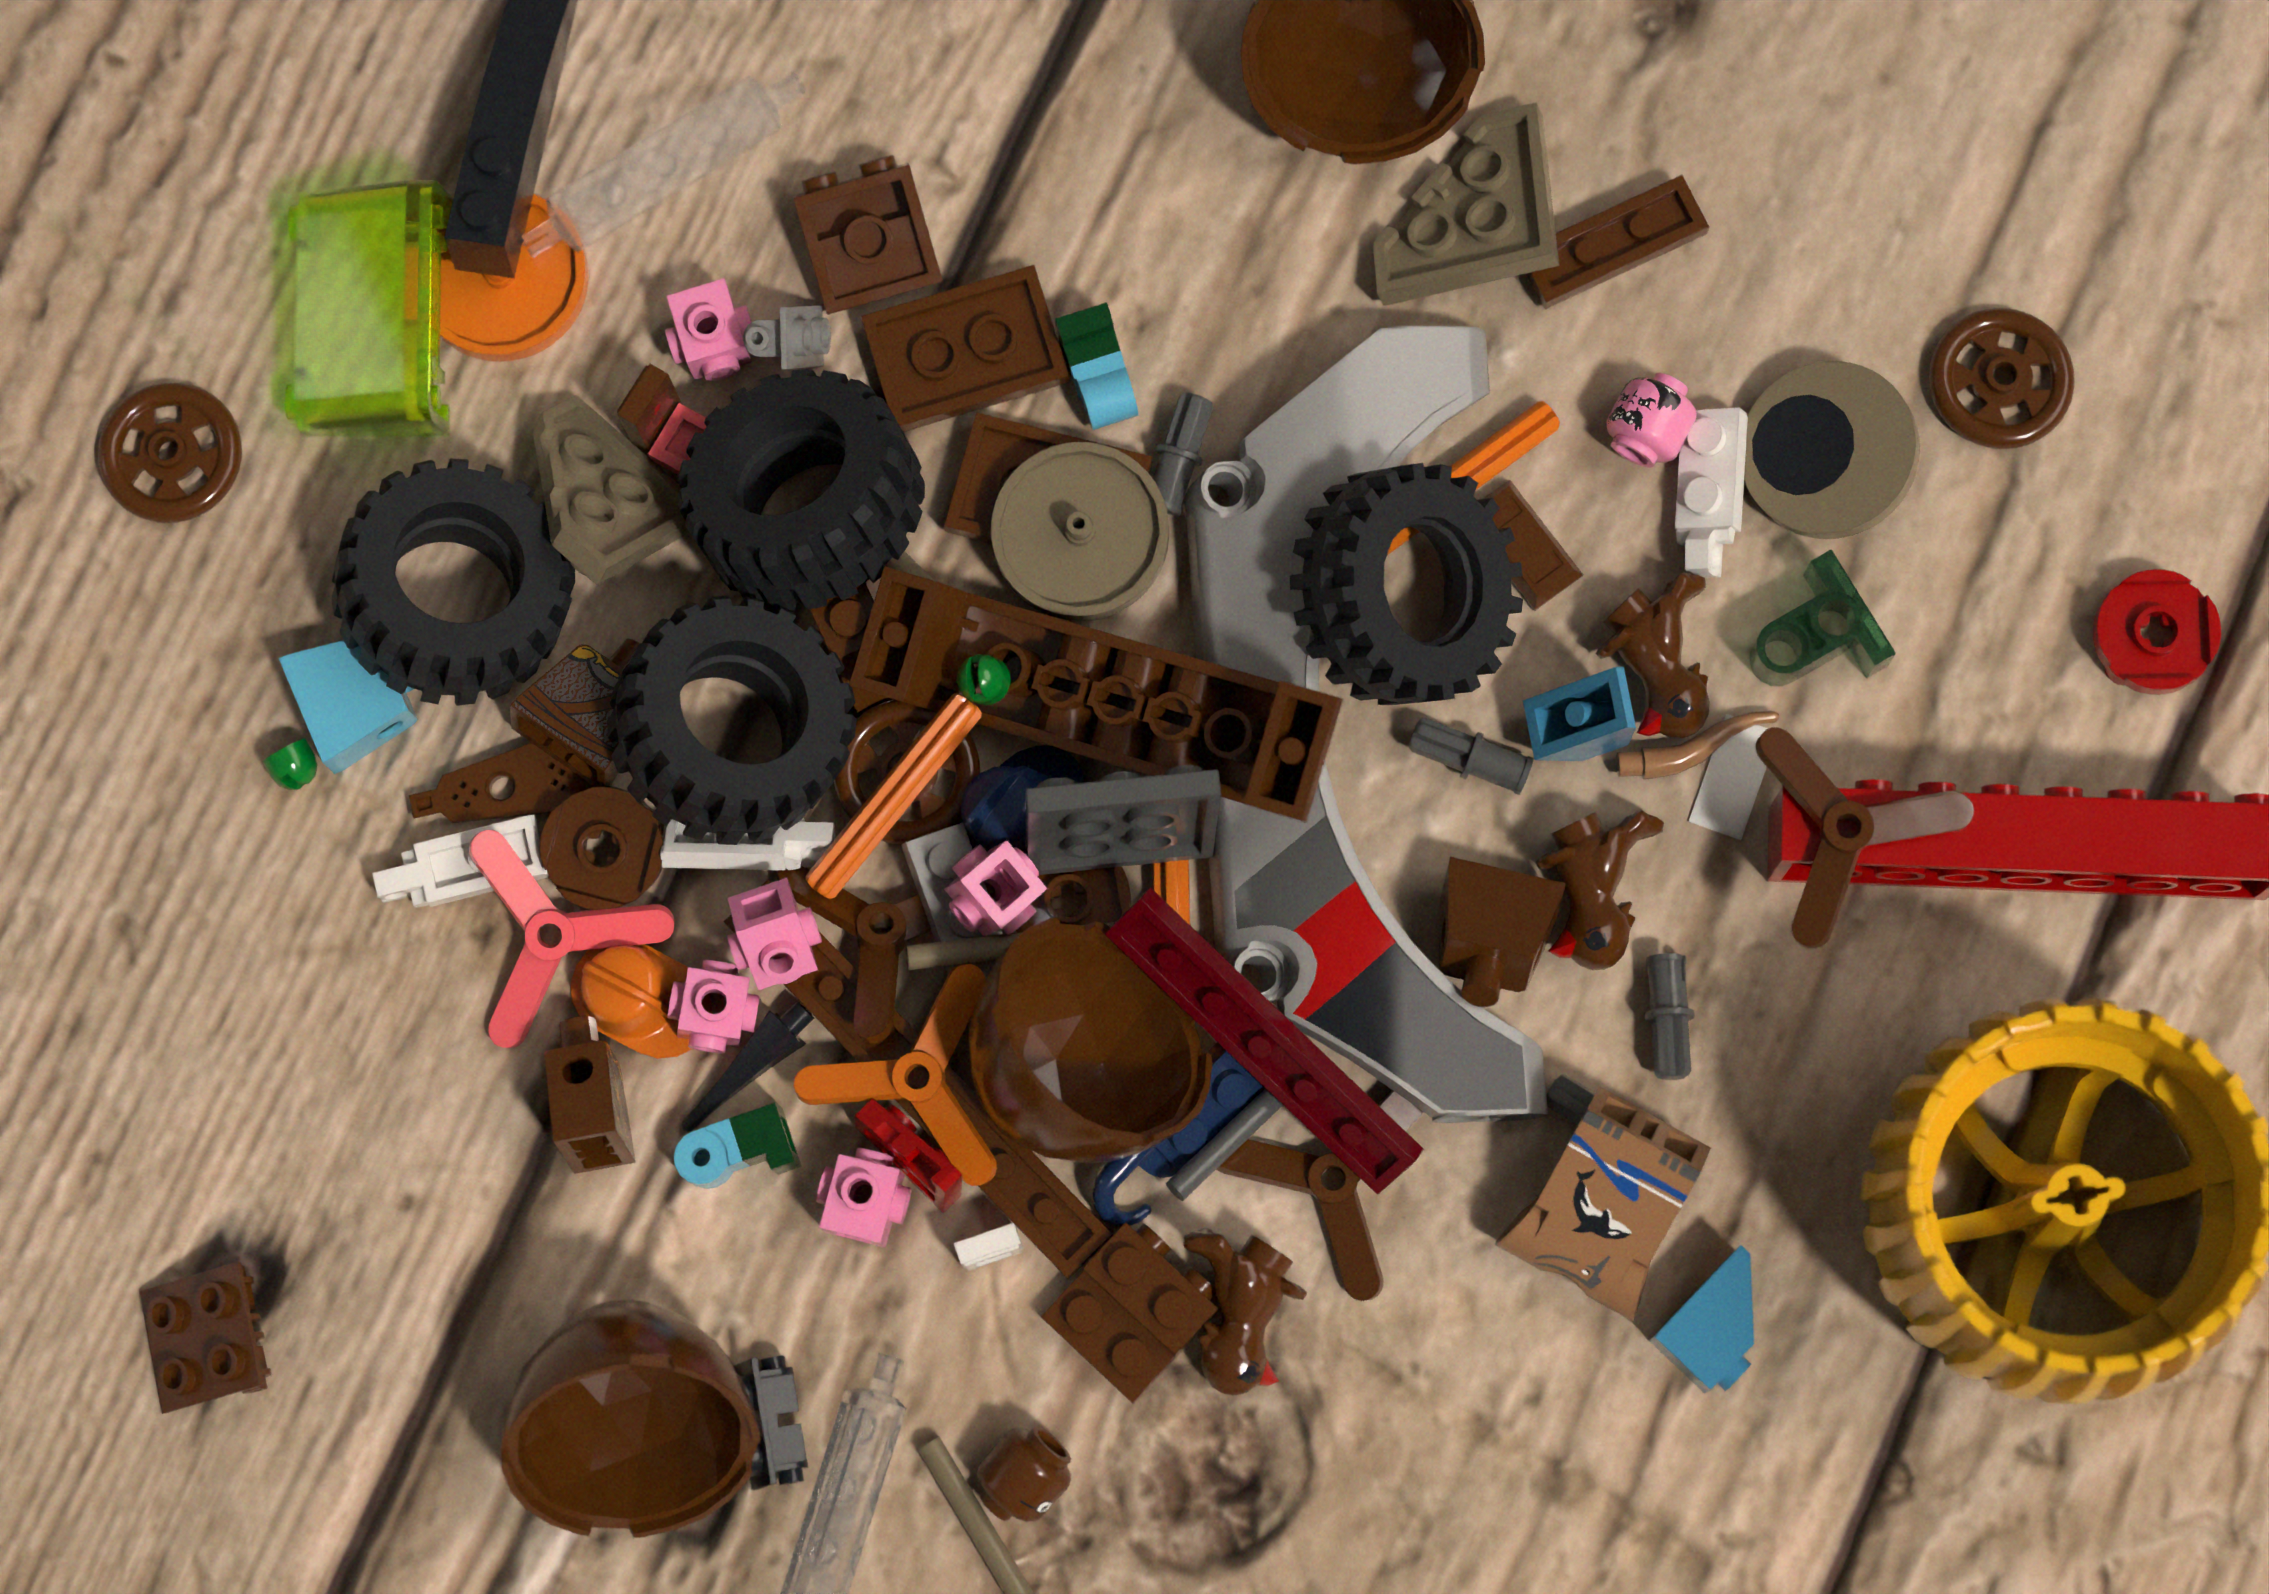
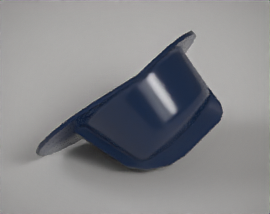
[959,746,1085,853]

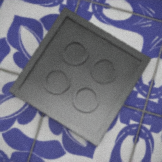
[1025,765,1221,875]

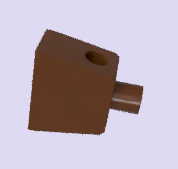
[1439,857,1566,1007]

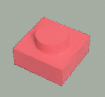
[648,403,707,475]

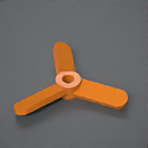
[794,964,997,1186]

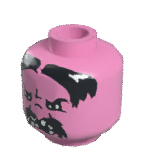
[1606,373,1697,468]

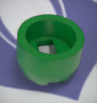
[956,654,1011,705]
[262,738,318,790]

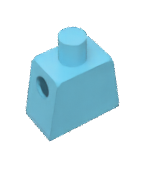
[279,640,418,774]

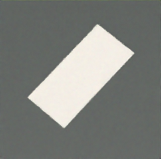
[1688,714,1768,840]

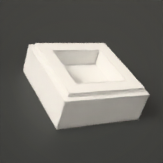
[954,1223,1024,1271]

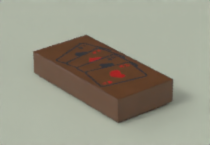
[617,363,682,455]

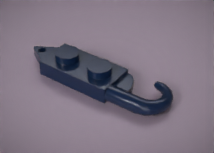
[1092,1042,1265,1227]

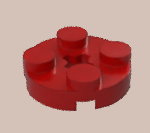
[2093,569,2221,695]

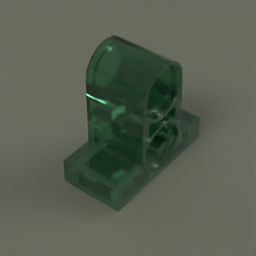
[1750,549,1896,686]

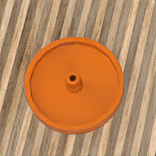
[412,194,589,362]

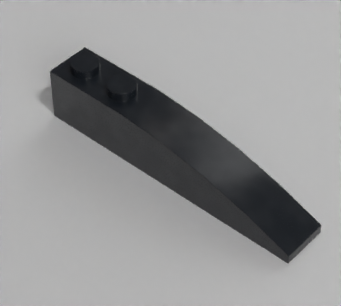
[444,0,578,278]

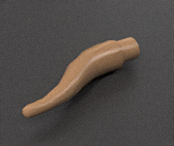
[1616,711,1779,780]

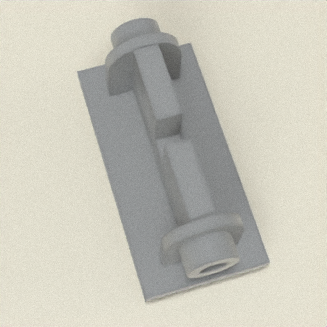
[743,305,831,369]

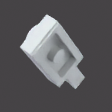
[1675,407,1748,578]
[372,815,549,908]
[660,818,836,870]

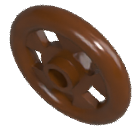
[1929,308,2075,449]
[98,382,242,523]
[834,700,981,845]

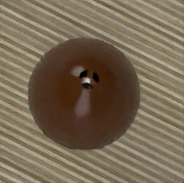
[1240,0,1485,164]
[969,918,1212,1163]
[501,1300,760,1538]

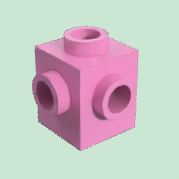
[665,278,752,381]
[944,841,1047,936]
[727,878,822,990]
[667,960,760,1053]
[816,1148,911,1248]

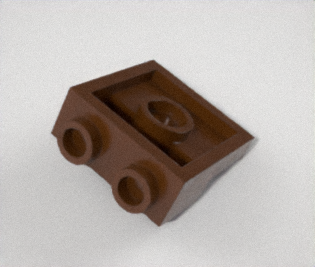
[793,155,943,315]
[1041,1222,1219,1404]

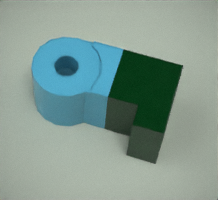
[1055,302,1139,431]
[674,1102,802,1189]

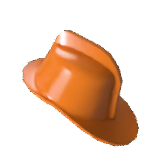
[570,944,713,1059]

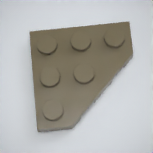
[1373,102,1559,306]
[532,395,690,585]

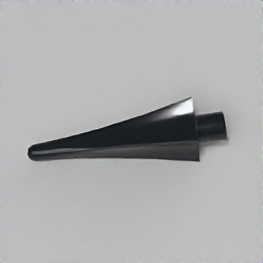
[681,1001,814,1132]

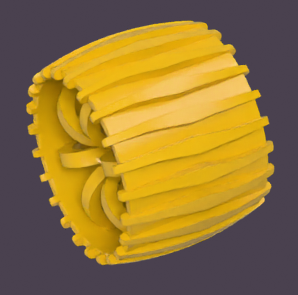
[1860,998,2269,1404]

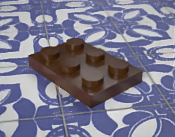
[861,265,1070,432]
[944,412,1153,544]

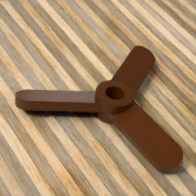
[1755,727,1974,949]
[776,866,995,1043]
[1216,1089,1423,1301]

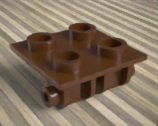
[140,1262,272,1414]

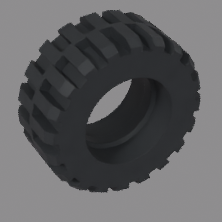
[677,369,925,610]
[331,458,575,706]
[607,595,857,845]

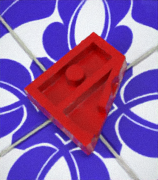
[855,1098,963,1213]

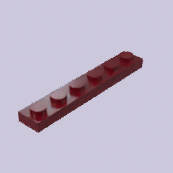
[1105,887,1424,1195]

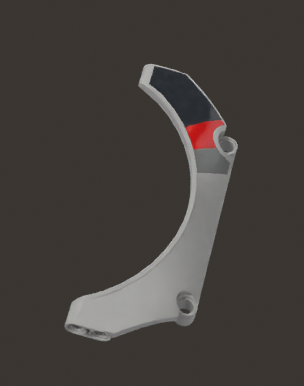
[1185,326,1548,1123]

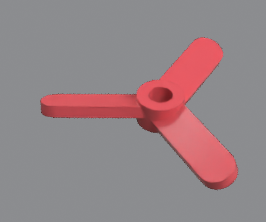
[469,830,674,1048]

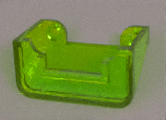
[285,180,453,437]

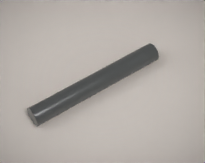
[1166,1088,1283,1201]

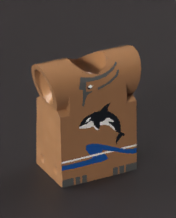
[1495,1086,1711,1321]

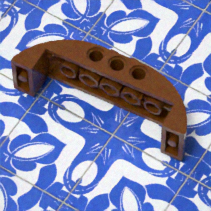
[849,566,1343,822]

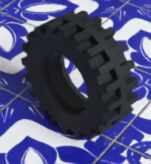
[1290,463,1523,705]

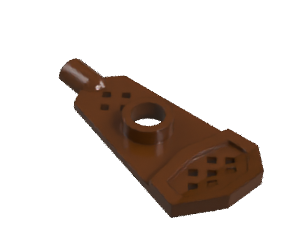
[409,743,594,823]

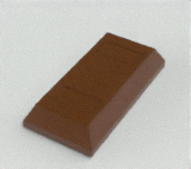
[1484,480,1584,611]

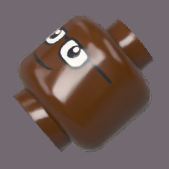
[977,1426,1071,1522]

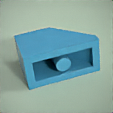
[1523,667,1636,761]
[1649,1245,1754,1393]

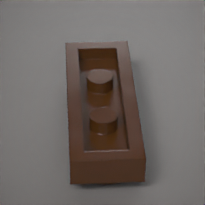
[1526,175,1709,309]

